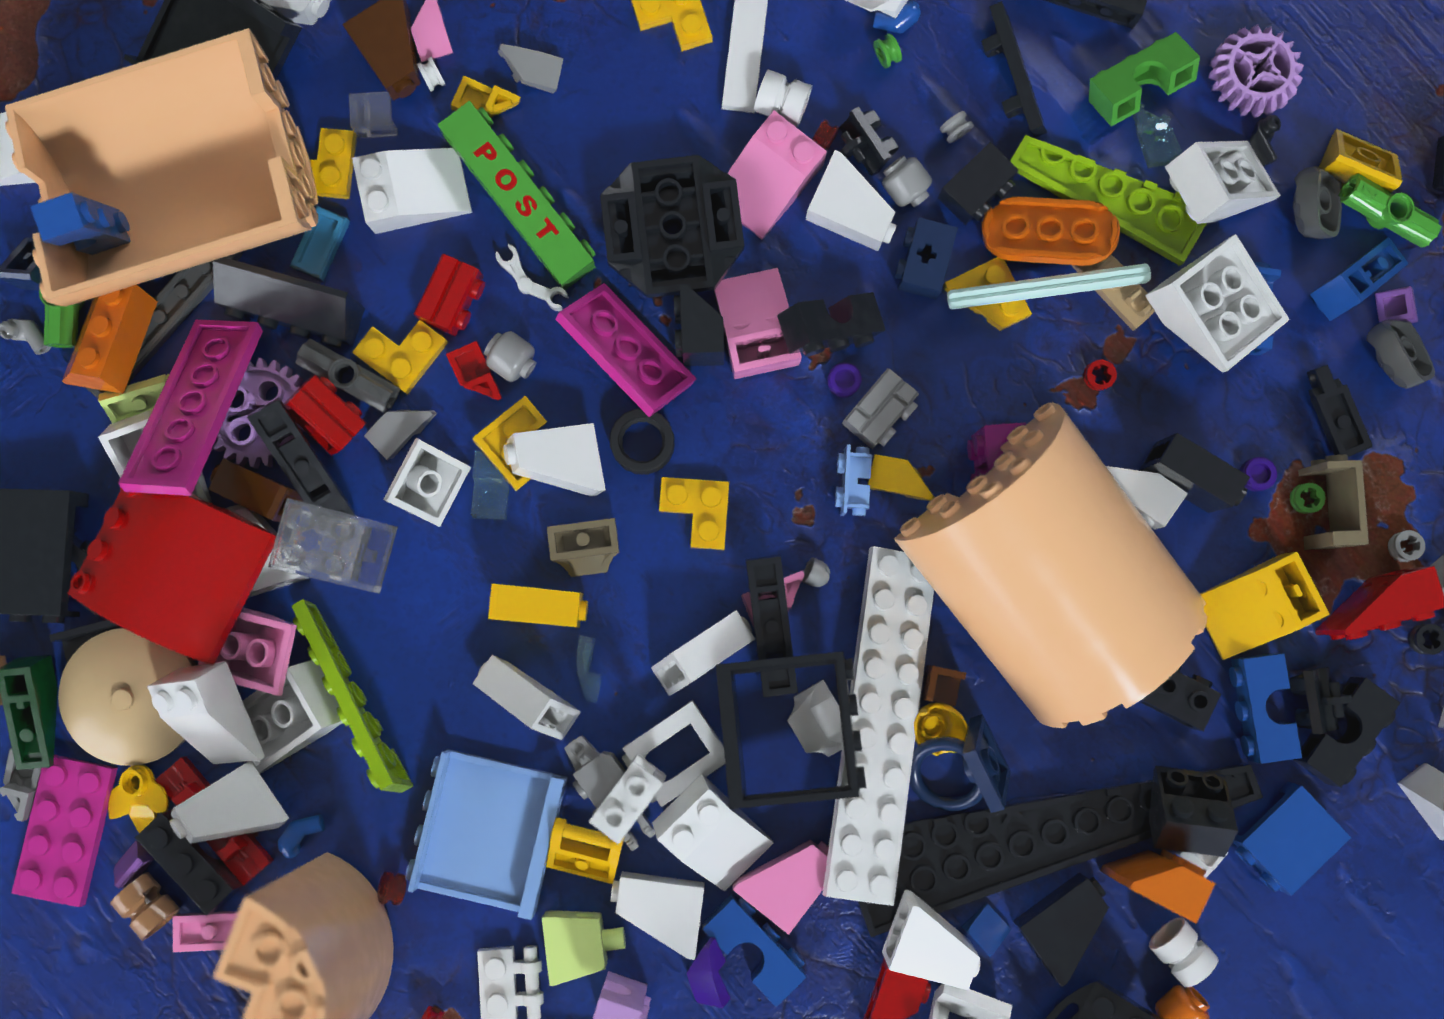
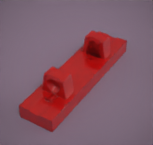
[155,756,274,886]

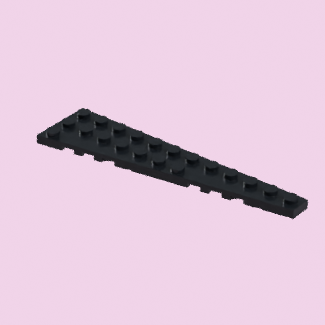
[858,763,1263,937]

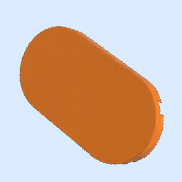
[982,197,1120,266]

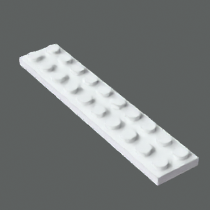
[822,546,934,906]

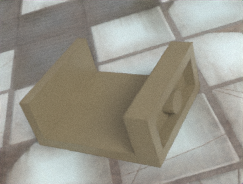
[1298,455,1369,550]

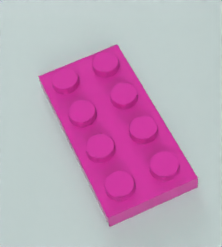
[555,283,696,417]
[11,755,118,907]

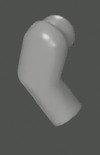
[0,318,51,355]

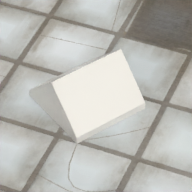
[383,438,471,527]

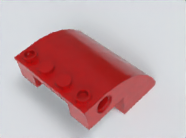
[67,486,278,665]

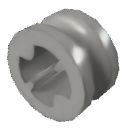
[940,111,974,143]
[1388,530,1425,562]

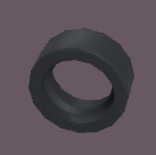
[610,408,674,475]

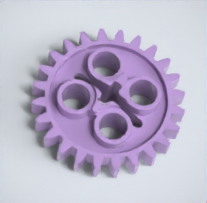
[213,358,306,469]

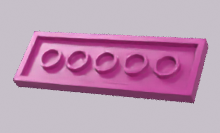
[118,319,263,496]

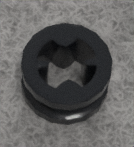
[1408,624,1444,655]

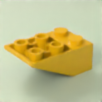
[1200,552,1330,660]

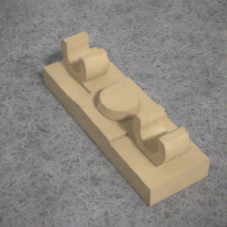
[1071,255,1155,331]

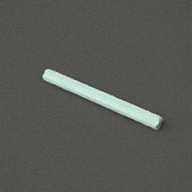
[947,263,1151,309]

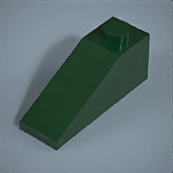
[0,655,58,770]

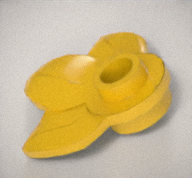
[108,765,168,833]

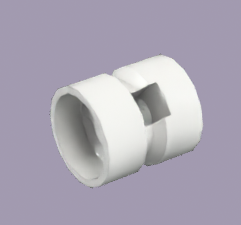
[754,69,812,127]
[1149,917,1218,987]

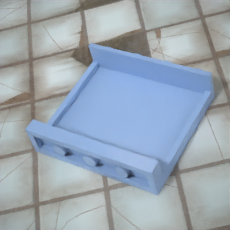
[405,749,568,920]

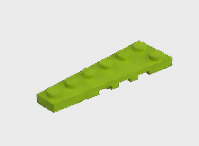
[1010,135,1207,266]
[291,599,413,793]

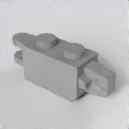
[564,735,655,851]

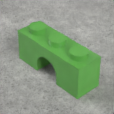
[1089,32,1200,127]

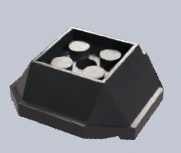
[600,155,744,298]

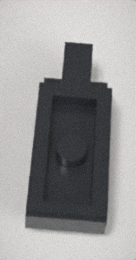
[1307,365,1372,457]

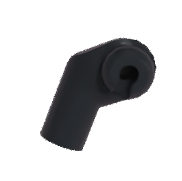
[1250,115,1281,167]

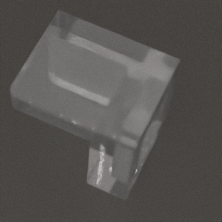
[349,92,398,138]

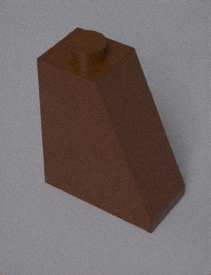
[342,0,421,101]
[208,458,304,526]

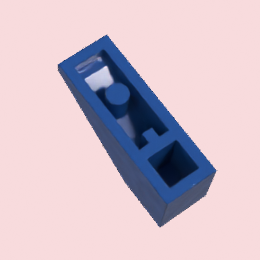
[1310,237,1409,321]

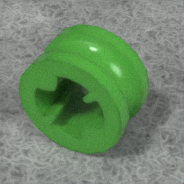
[873,33,902,68]
[1289,483,1326,514]

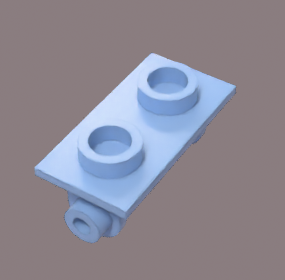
[835,444,872,516]

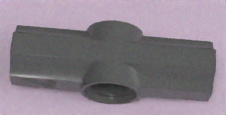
[295,338,400,414]

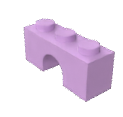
[593,971,651,1019]

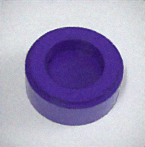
[827,362,862,398]
[1240,457,1277,492]

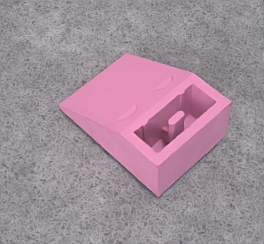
[714,268,802,379]

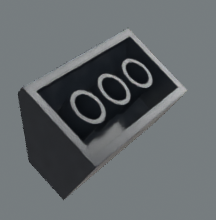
[213,257,365,348]

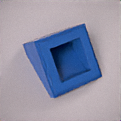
[962,903,1012,957]

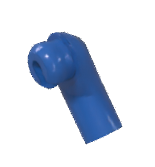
[873,0,921,34]
[278,814,325,859]

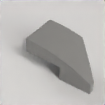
[498,44,563,94]
[364,410,437,460]
[0,748,42,822]

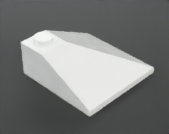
[1145,234,1290,373]

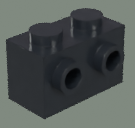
[1138,666,1221,731]

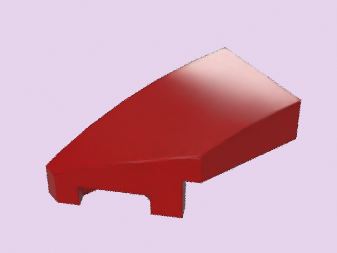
[446,341,503,400]

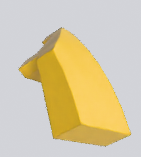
[451,76,521,118]
[868,454,935,501]

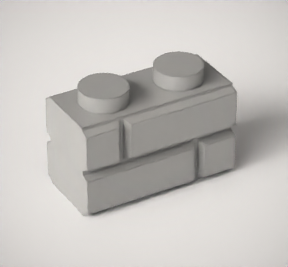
[842,368,919,449]

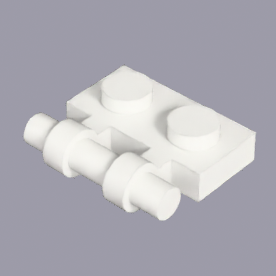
[477,945,544,1019]

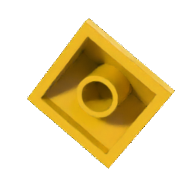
[1319,129,1403,192]

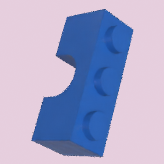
[30,192,131,255]
[1229,653,1302,764]
[702,893,807,1007]

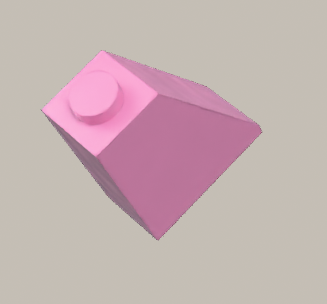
[733,840,829,935]

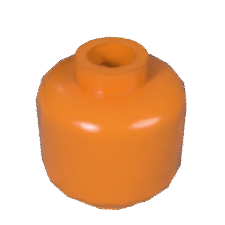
[1155,985,1210,1019]

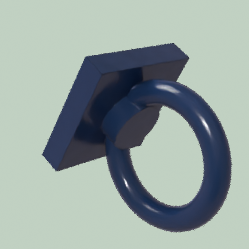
[909,714,1011,813]

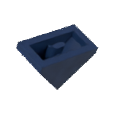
[0,238,42,291]

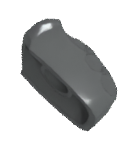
[1293,166,1342,240]
[1366,319,1435,389]

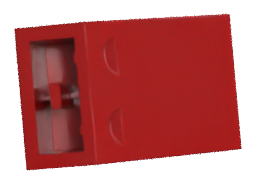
[1315,566,1444,640]

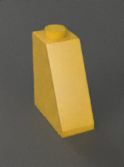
[488,584,588,628]

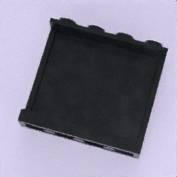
[123,0,302,81]
[0,489,89,623]

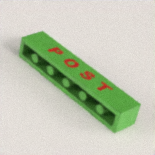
[437,100,596,290]

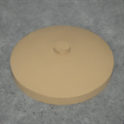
[58,627,196,766]

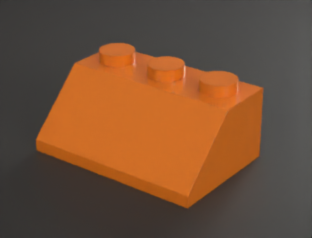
[62,285,158,394]
[1100,849,1216,924]

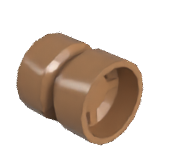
[110,872,180,941]

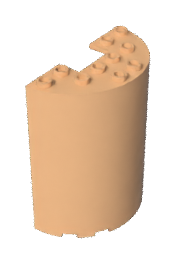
[5,28,319,306]
[894,402,1208,728]
[213,852,394,1019]

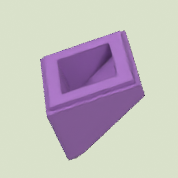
[1375,286,1418,323]
[114,841,154,889]

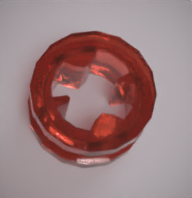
[812,119,840,151]
[378,871,406,906]

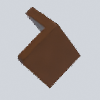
[920,665,966,706]

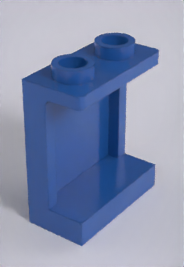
[1233,782,1351,896]

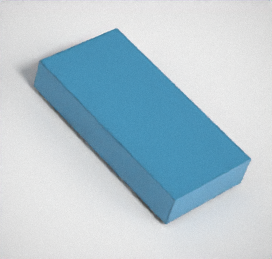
[290,206,350,281]

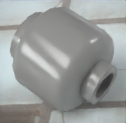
[882,155,932,207]
[484,331,537,382]

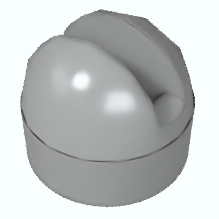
[802,557,830,587]

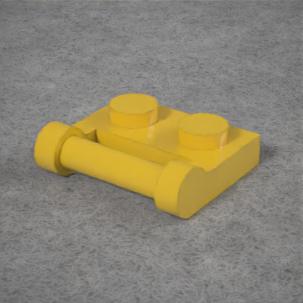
[546,817,625,884]

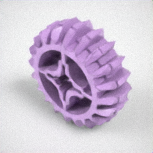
[1209,25,1304,118]

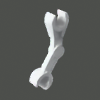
[496,244,569,311]

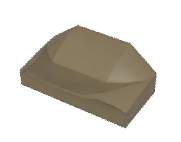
[547,518,620,577]

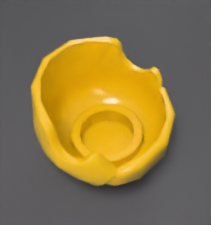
[914,702,968,756]

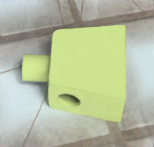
[542,910,626,986]

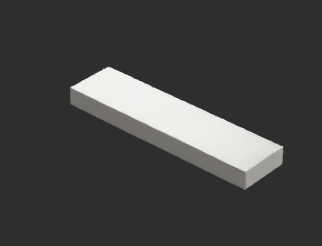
[722,0,768,113]

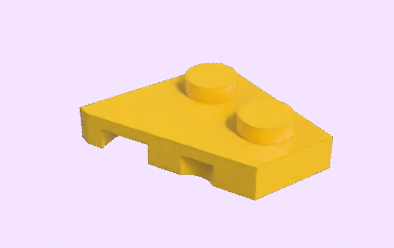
[943,257,1032,331]

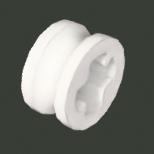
[417,57,446,92]

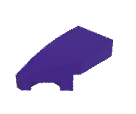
[687,937,731,1008]

